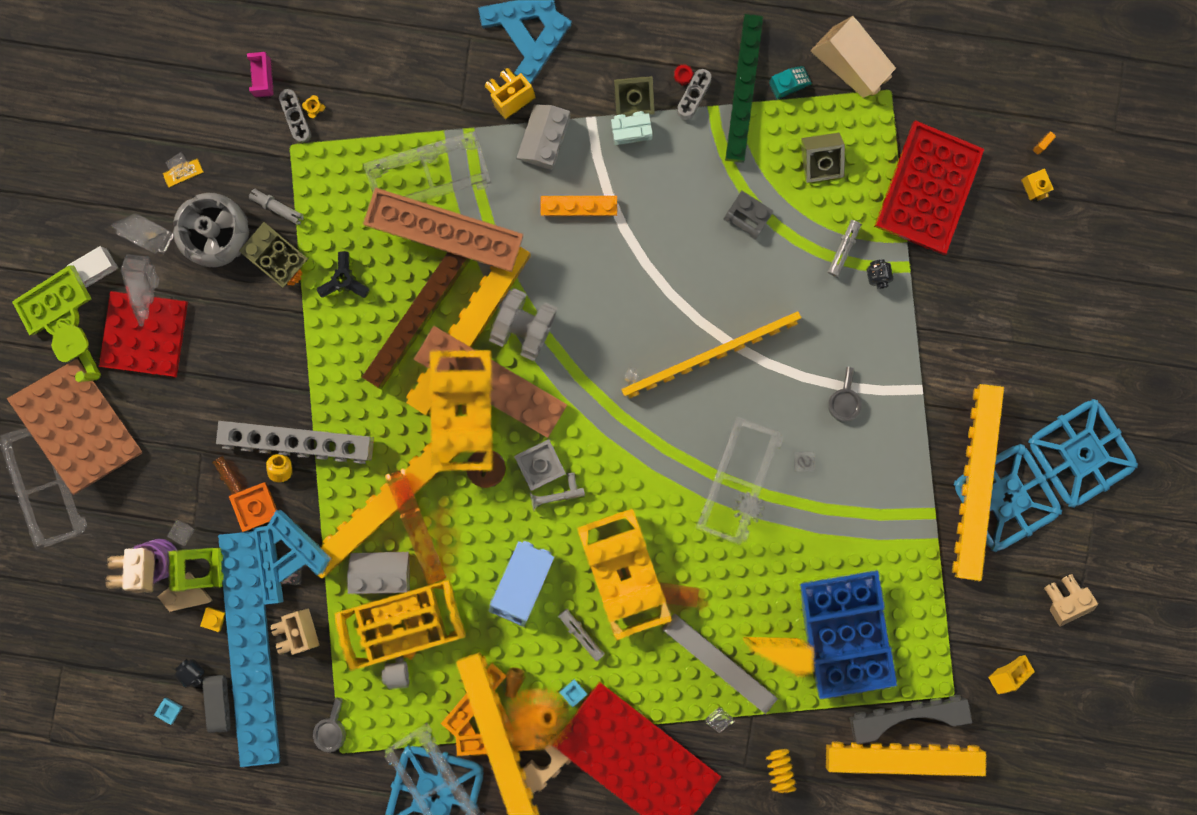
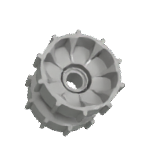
[490,288,558,361]

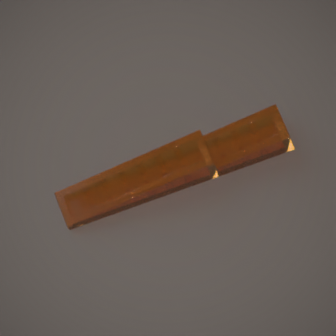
[386,469,446,585]

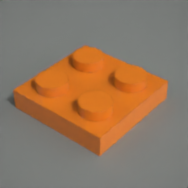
[229,482,277,532]

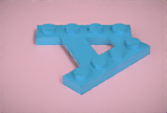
[478,0,572,84]
[253,510,331,605]

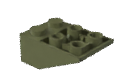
[239,222,308,288]

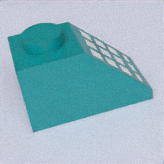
[769,66,811,100]

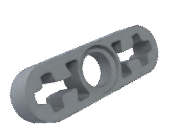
[677,69,711,120]
[279,89,311,143]

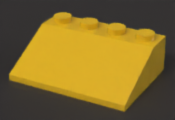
[743,637,813,676]

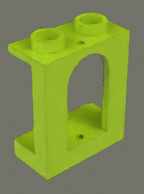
[168,548,224,591]

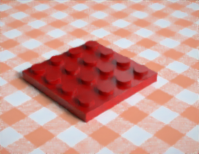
[99,291,188,377]

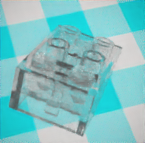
[111,213,174,254]
[121,254,159,326]

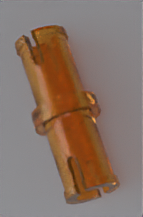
[212,456,243,495]

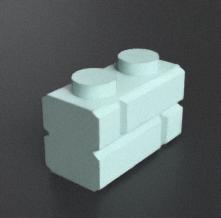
[611,111,653,145]

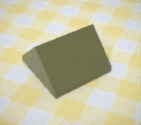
[614,76,655,117]

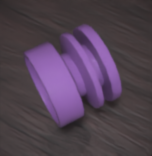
[133,539,177,583]

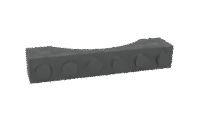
[849,695,972,744]

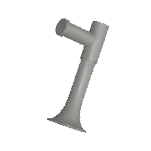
[530,472,585,511]

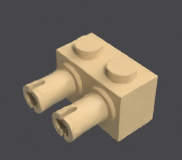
[107,549,155,593]
[1044,574,1098,627]
[271,609,320,655]

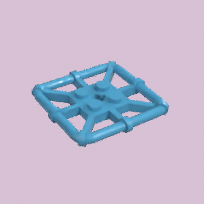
[1028,399,1138,508]
[954,444,1062,552]
[385,745,484,815]

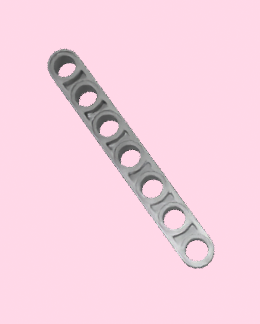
[662,613,778,714]

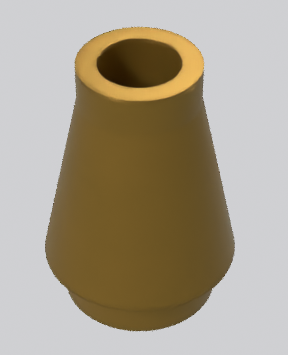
[505,667,526,698]

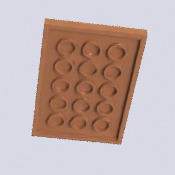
[7,359,142,495]

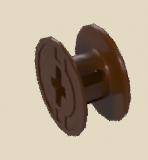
[466,450,506,488]

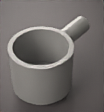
[382,655,409,690]

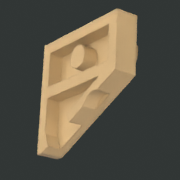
[157,572,213,612]

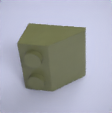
[802,133,845,183]

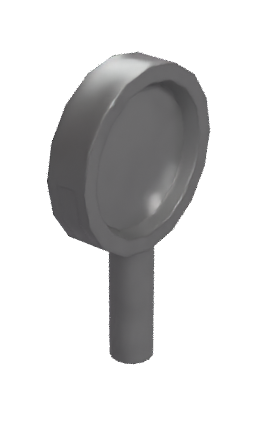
[828,367,862,421]
[313,697,346,752]

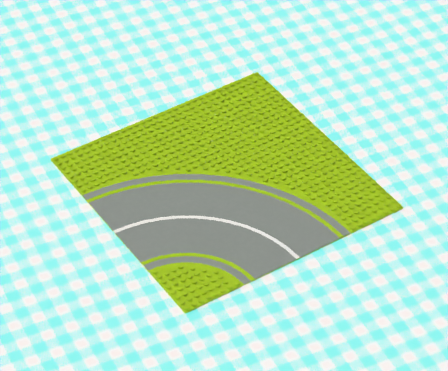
[290,90,954,753]

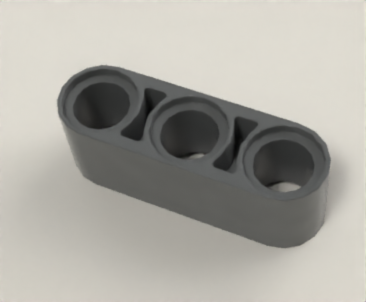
[203,675,231,733]

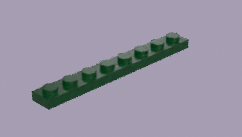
[725,14,763,163]

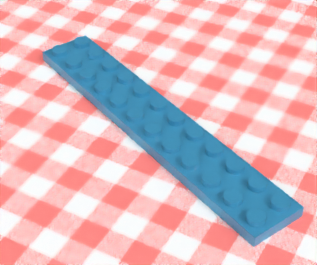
[218,531,280,767]

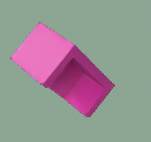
[247,52,273,97]

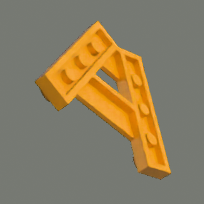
[441,663,535,756]

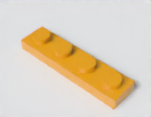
[541,196,617,216]

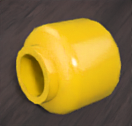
[266,454,292,483]

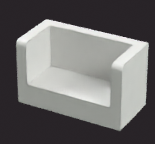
[67,246,118,287]

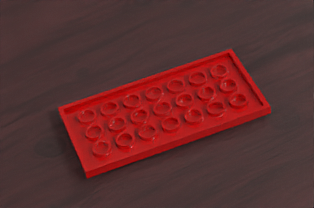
[552,682,721,815]

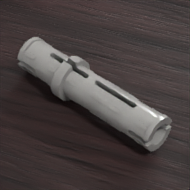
[249,189,304,225]
[827,220,862,277]
[558,609,605,661]

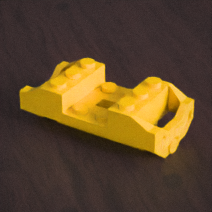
[430,351,492,471]
[577,508,672,640]
[335,579,466,670]

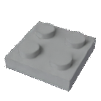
[514,439,566,491]

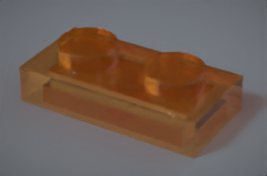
[660,582,699,607]

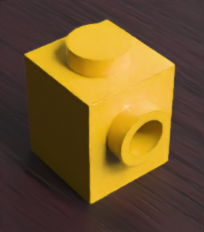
[1022,169,1054,201]

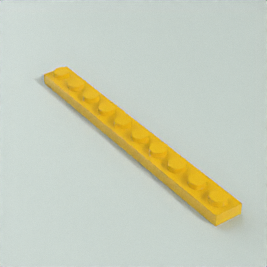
[621,311,801,399]

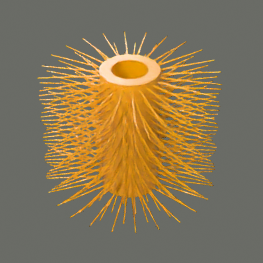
[501,688,572,750]

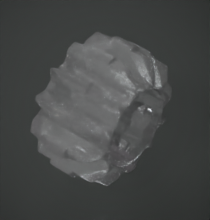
[732,492,765,525]

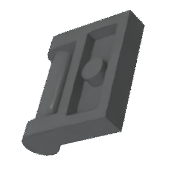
[723,191,774,239]

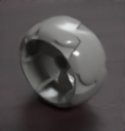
[173,193,249,267]

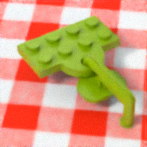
[12,265,101,382]

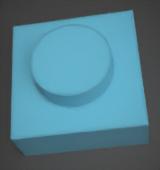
[560,679,587,707]
[154,697,183,725]

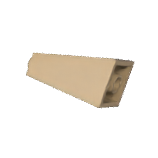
[811,16,896,97]

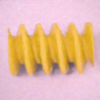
[766,749,797,793]

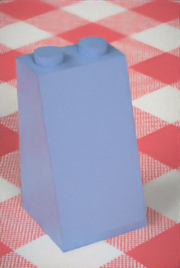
[489,541,554,627]

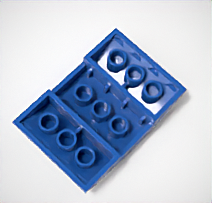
[800,570,897,699]

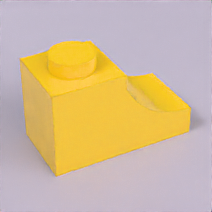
[989,655,1035,694]

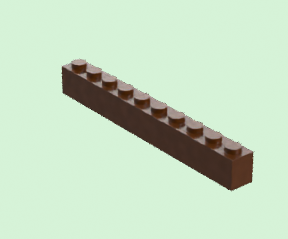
[362,252,471,389]

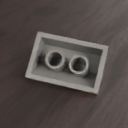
[517,105,570,170]
[348,552,410,594]

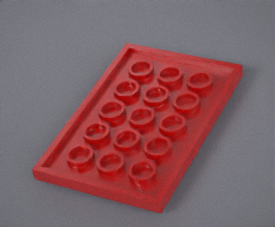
[874,120,984,255]

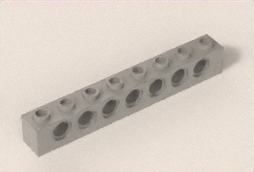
[216,421,374,464]

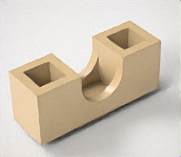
[523,733,571,793]

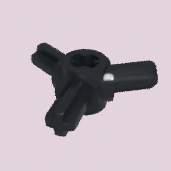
[317,251,370,298]

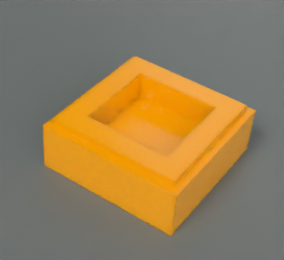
[1033,132,1056,154]

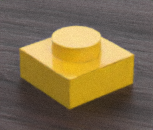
[200,607,226,632]

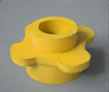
[302,95,325,118]

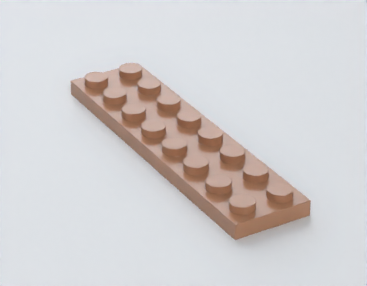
[363,188,524,272]
[414,326,567,438]

